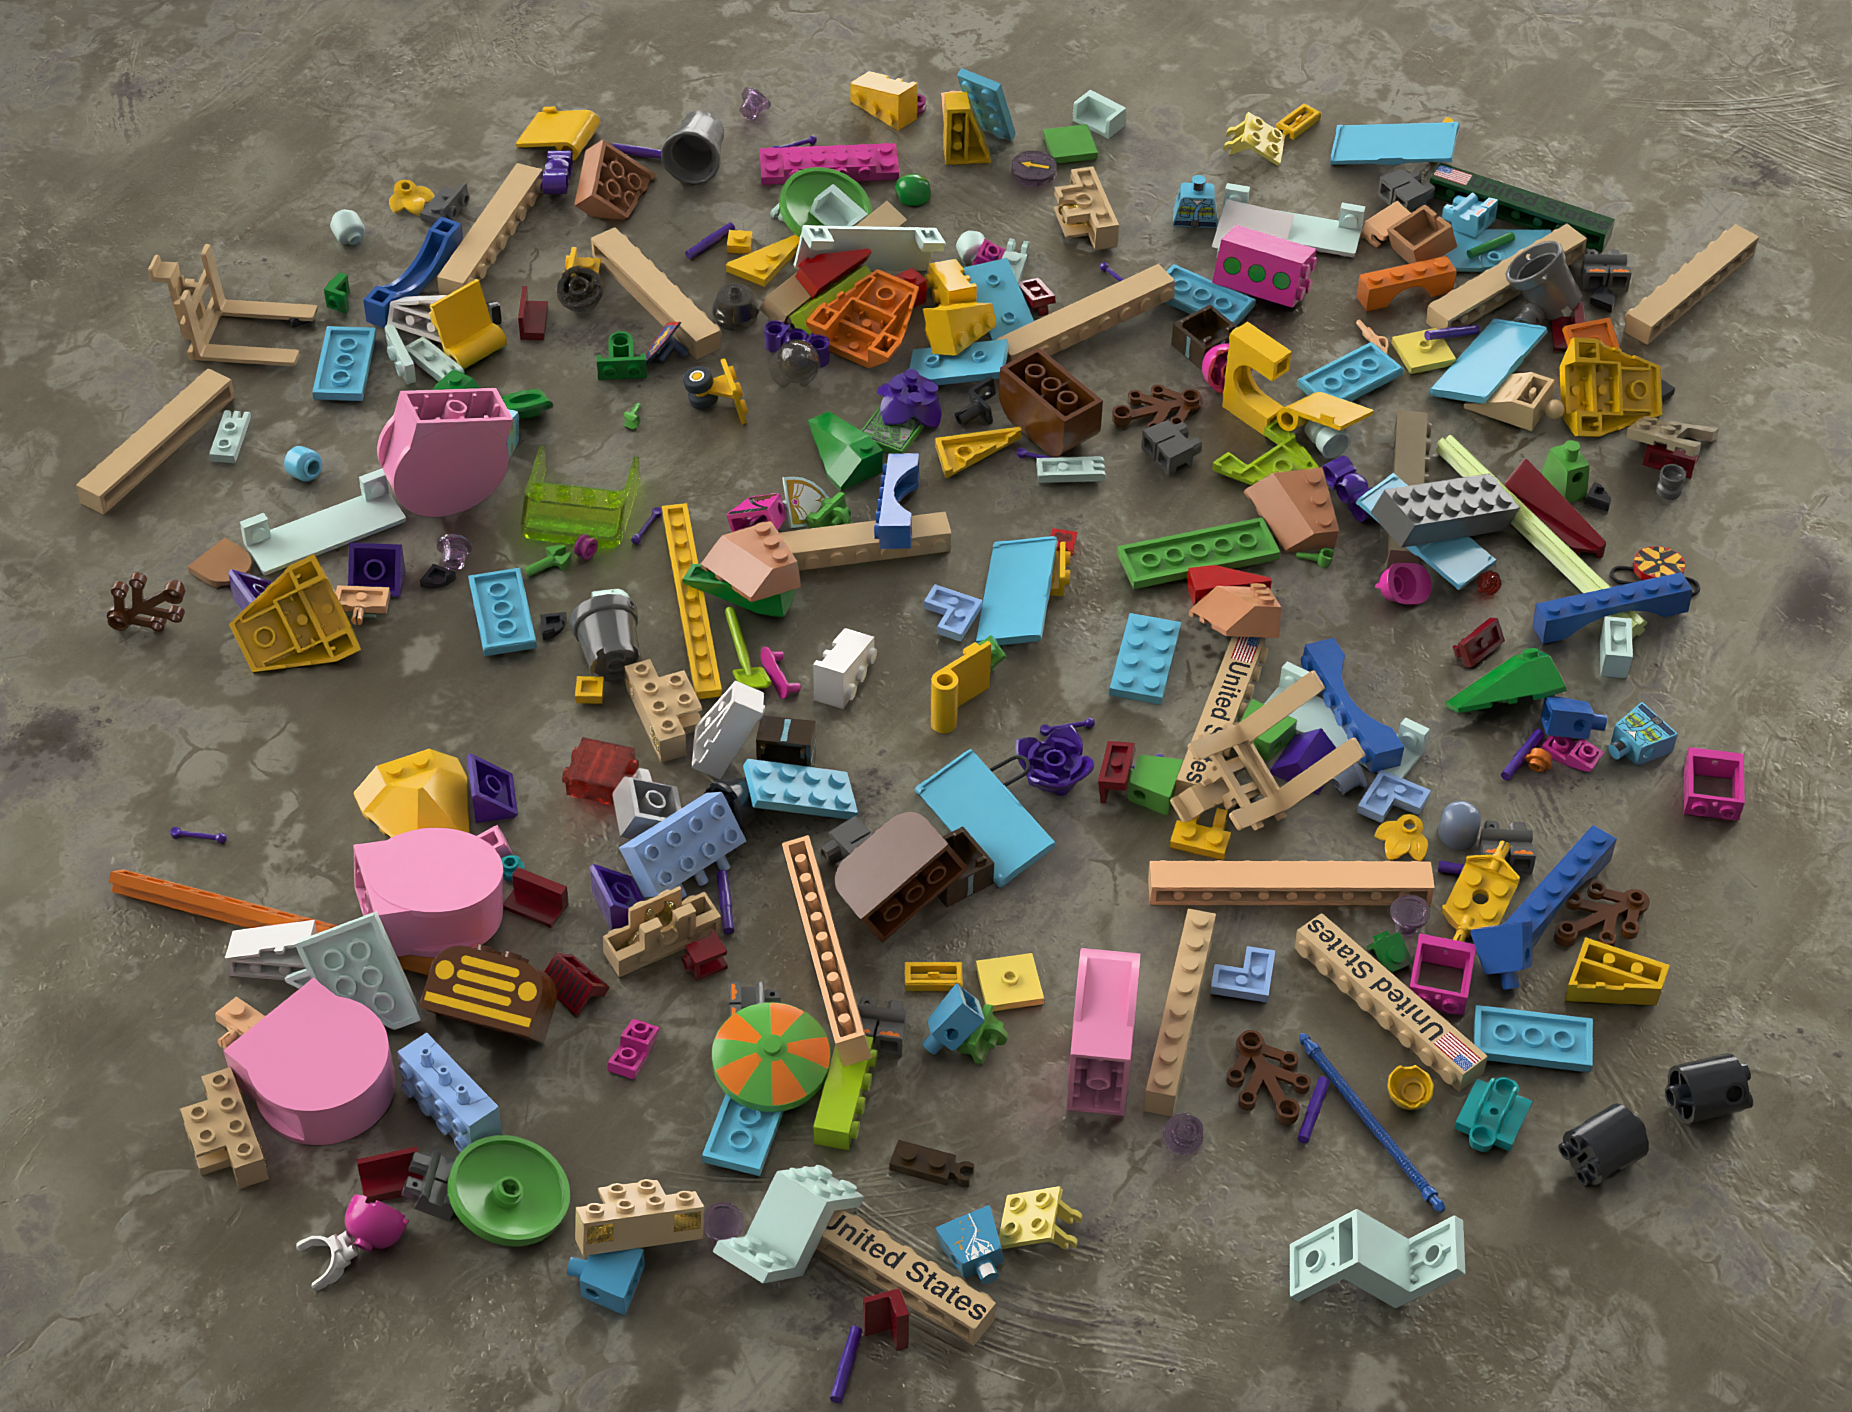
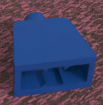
[1540,695,1607,739]
[1470,920,1532,989]

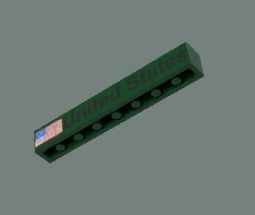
[1429,162,1615,253]

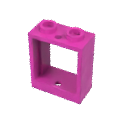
[1684,747,1745,821]
[1409,933,1476,1016]

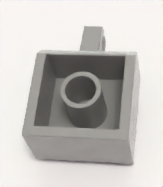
[612,768,681,839]

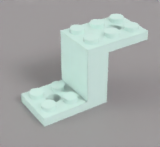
[713,1165,865,1283]
[1290,1209,1465,1308]

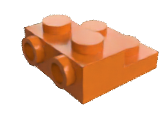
[1562,317,1620,349]

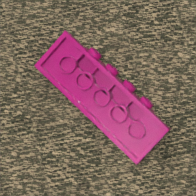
[759,143,899,185]

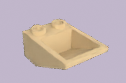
[1464,372,1565,431]

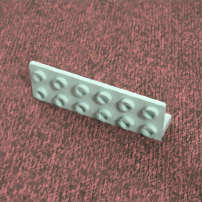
[1217,183,1365,257]
[794,225,946,271]
[240,469,406,575]
[1264,661,1430,779]

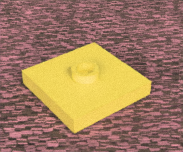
[1391,328,1456,374]
[976,953,1044,1012]

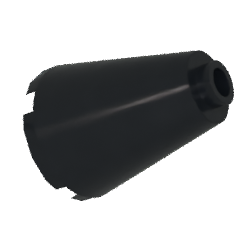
[704,777,766,829]

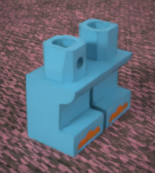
[1442,193,1498,238]

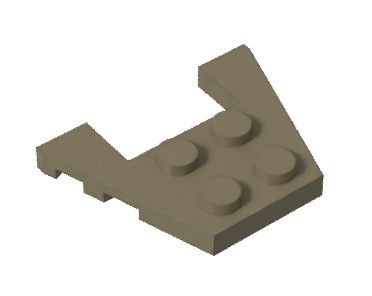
[1626,416,1719,457]

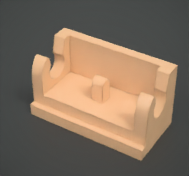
[1360,201,1411,247]

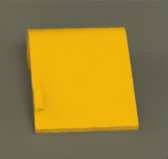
[515,106,601,160]
[429,279,507,370]
[1277,392,1374,431]
[930,641,991,733]

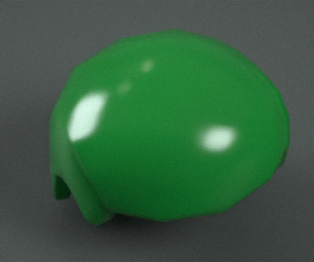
[895,173,931,206]

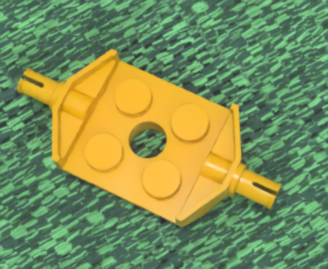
[1442,841,1520,942]

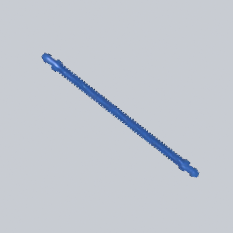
[1299,1033,1445,1213]

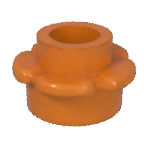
[1526,748,1552,772]

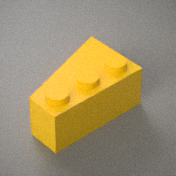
[850,71,918,131]
[925,259,977,306]

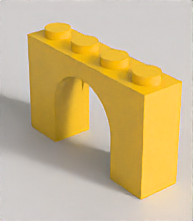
[1222,322,1292,437]

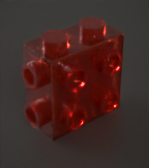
[562,737,639,805]

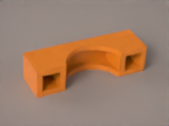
[1356,256,1457,311]

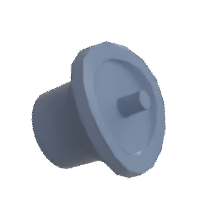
[1330,762,1367,795]

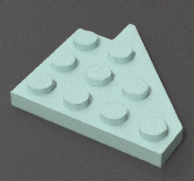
[285,911,424,1030]

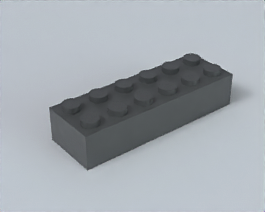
[1371,473,1520,548]

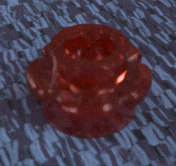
[1477,570,1502,595]

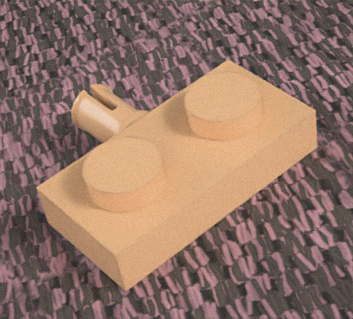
[336,585,390,625]
[215,997,265,1049]

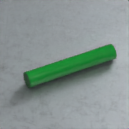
[1467,232,1515,259]

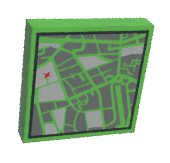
[861,406,924,454]

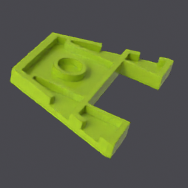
[1212,419,1319,485]

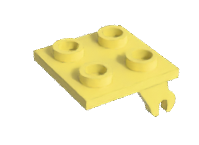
[1224,112,1285,166]
[999,1186,1082,1250]

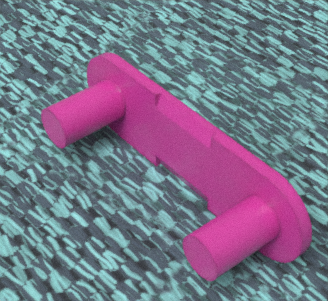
[761,647,801,699]

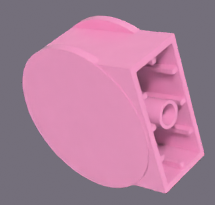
[377,388,513,517]
[354,828,503,957]
[1067,948,1140,1116]
[223,978,396,1145]

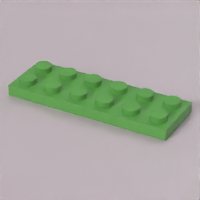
[1117,517,1280,589]

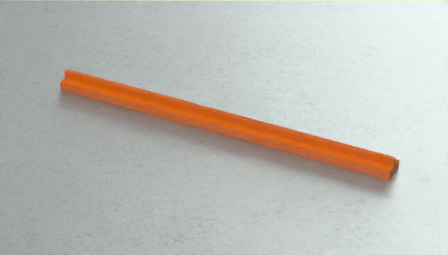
[109,869,436,975]

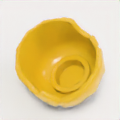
[1387,1065,1434,1110]

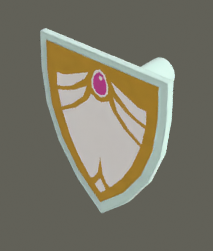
[782,477,829,528]

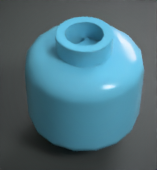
[284,446,322,482]

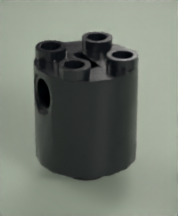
[1665,1053,1753,1124]
[1558,1103,1649,1186]

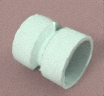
[1305,420,1350,458]

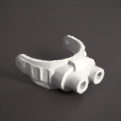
[296,1230,359,1291]

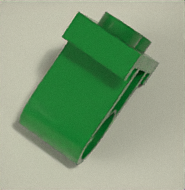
[596,331,647,380]

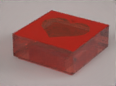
[1050,528,1078,556]

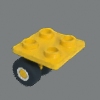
[683,358,749,425]

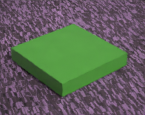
[1043,124,1098,164]

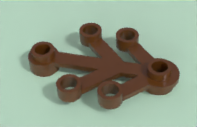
[1112,384,1203,428]
[107,572,186,632]
[1553,881,1650,947]
[1226,1030,1311,1125]

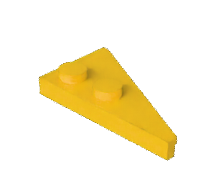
[726,234,800,287]
[935,427,1022,478]

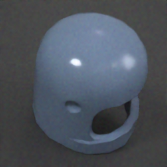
[1438,800,1481,850]

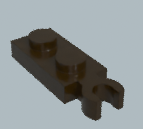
[889,1140,975,1187]

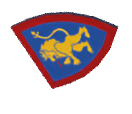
[646,321,689,364]

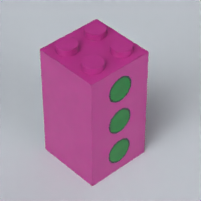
[1212,225,1318,308]

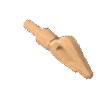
[1356,320,1389,355]

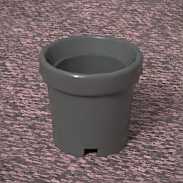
[661,111,724,185]
[1505,241,1582,321]
[569,594,642,681]

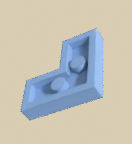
[924,584,982,642]
[1357,770,1431,823]
[1210,946,1275,1002]

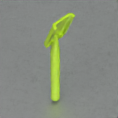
[725,607,771,689]

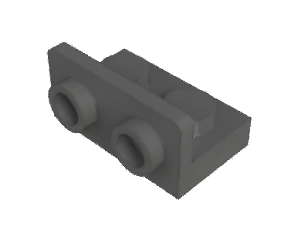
[420,182,470,224]

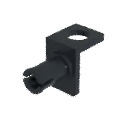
[954,377,996,427]

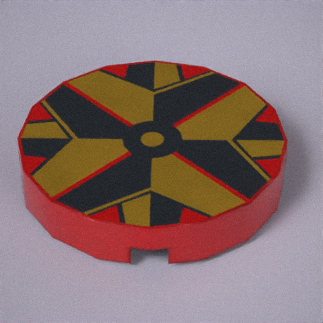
[1633,546,1686,580]

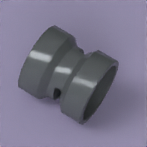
[1513,303,1545,325]
[1656,464,1686,500]

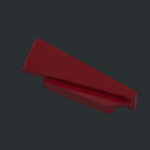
[1503,458,1606,558]

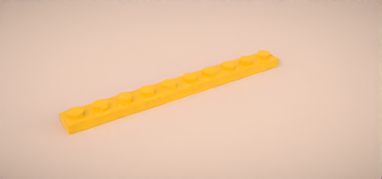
[662,503,722,699]

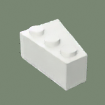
[387,295,447,342]
[813,628,877,709]
[692,681,765,779]
[225,920,317,980]

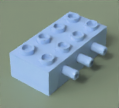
[619,792,746,899]
[397,1033,502,1152]

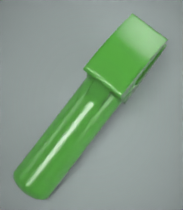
[525,545,572,576]

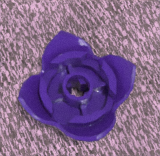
[877,369,942,428]
[1016,725,1095,796]

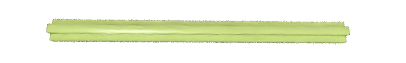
[1435,435,1647,639]

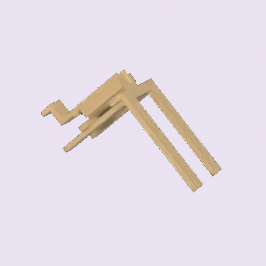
[148,244,318,366]
[1170,671,1365,831]

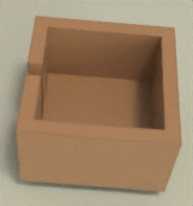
[1387,205,1457,264]

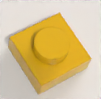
[727,230,753,254]
[575,676,604,704]

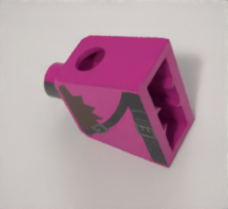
[726,493,787,532]

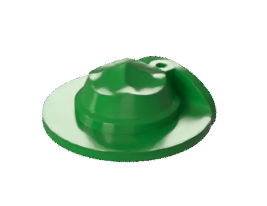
[501,389,553,419]

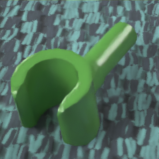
[624,403,641,430]
[1296,548,1334,568]

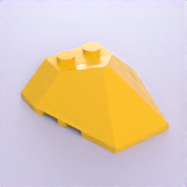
[1560,337,1662,437]
[229,554,361,672]
[354,749,470,838]

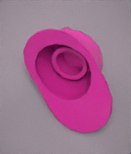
[1375,563,1432,604]

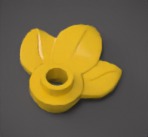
[389,180,435,217]
[1374,814,1428,862]

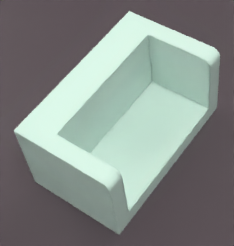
[1073,90,1126,139]
[810,184,868,226]
[1600,616,1633,678]

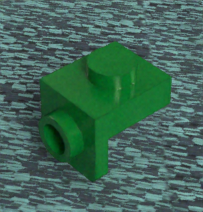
[324,272,350,314]
[1366,930,1413,972]

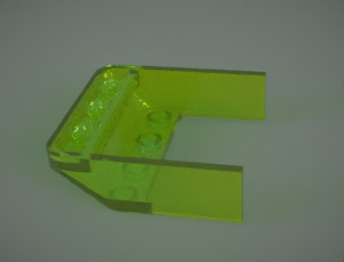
[521,446,640,548]

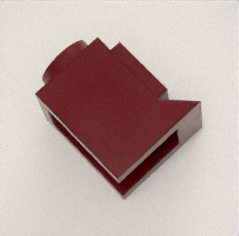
[681,929,728,981]

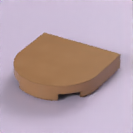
[188,538,252,588]

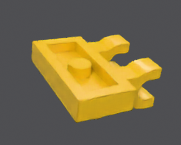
[1170,808,1231,860]

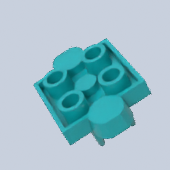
[1454,1077,1533,1152]

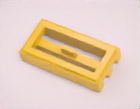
[1276,103,1321,140]
[905,962,963,991]

